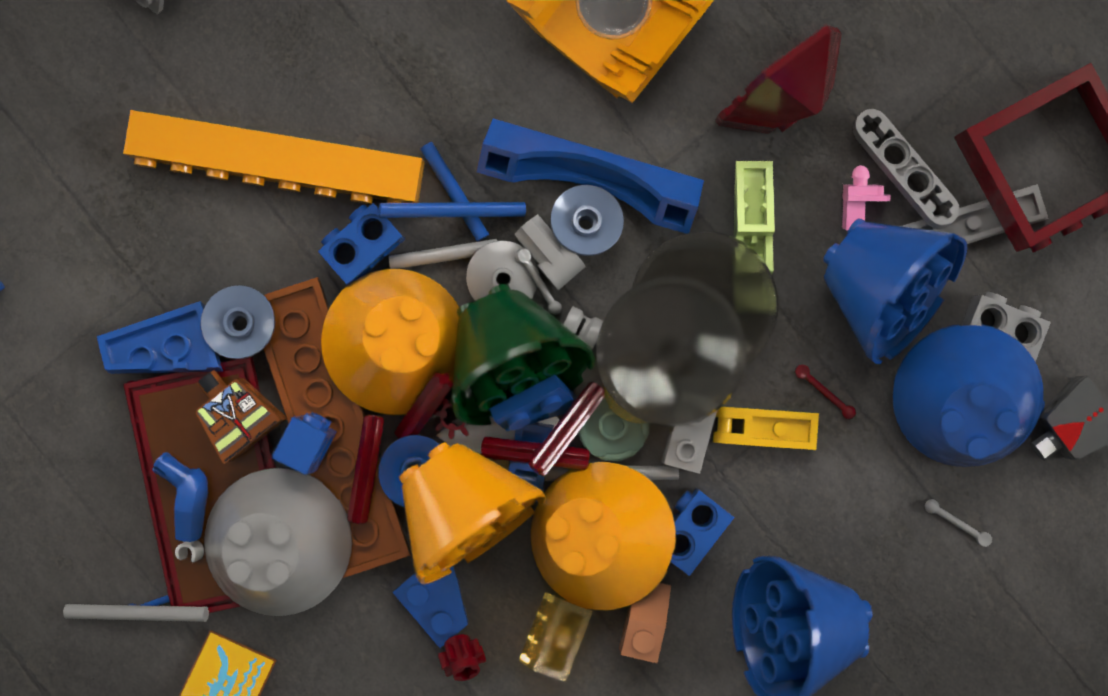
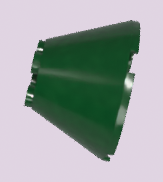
[451,284,595,426]

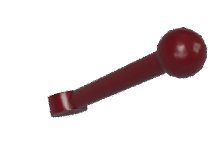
[794,364,856,420]

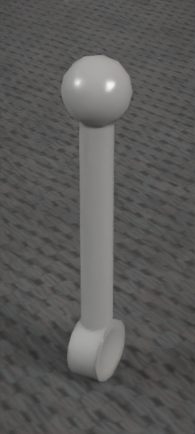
[515,249,562,315]
[925,499,992,547]

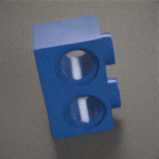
[318,203,406,285]
[272,412,337,475]
[671,488,735,576]

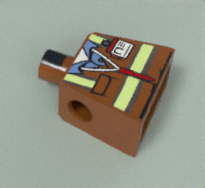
[196,370,287,464]

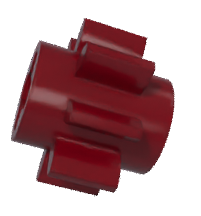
[433,398,470,439]
[438,634,486,681]

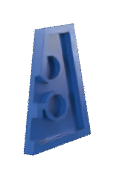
[97,301,223,374]

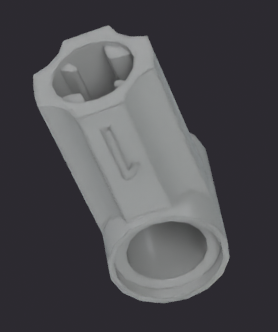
[514,214,586,290]

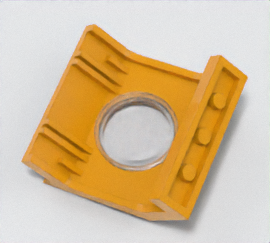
[506,0,714,103]

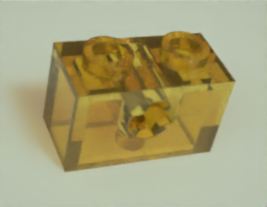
[519,592,593,682]

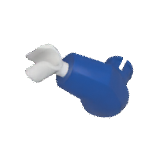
[152,452,208,562]

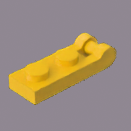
[713,406,819,450]

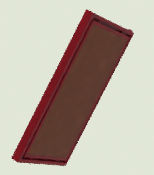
[123,356,276,613]

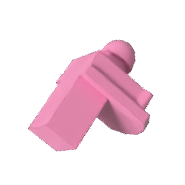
[842,165,891,230]

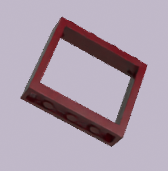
[954,63,1108,253]

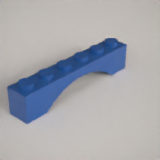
[477,119,704,234]

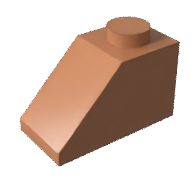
[619,582,671,663]

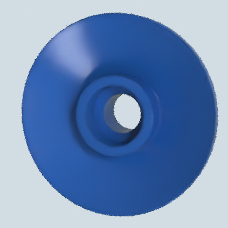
[378,435,440,507]

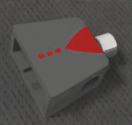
[1030,376,1108,461]

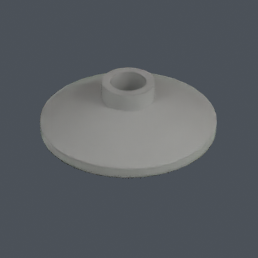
[466,240,539,301]

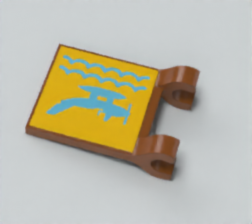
[179,630,277,696]

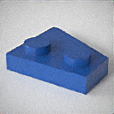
[490,375,577,431]
[392,566,469,648]

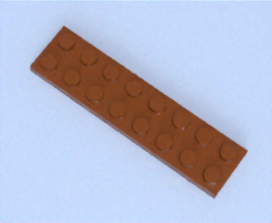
[264,277,411,578]

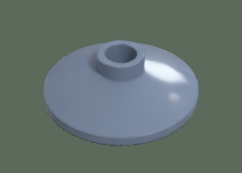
[550,185,624,256]
[201,286,275,359]

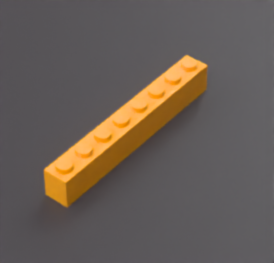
[123,110,425,204]

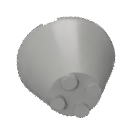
[204,468,352,616]

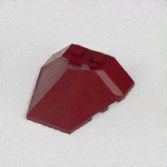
[715,25,842,134]

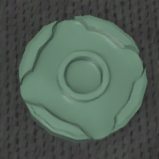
[578,389,649,461]

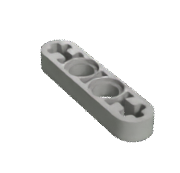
[853,109,959,229]

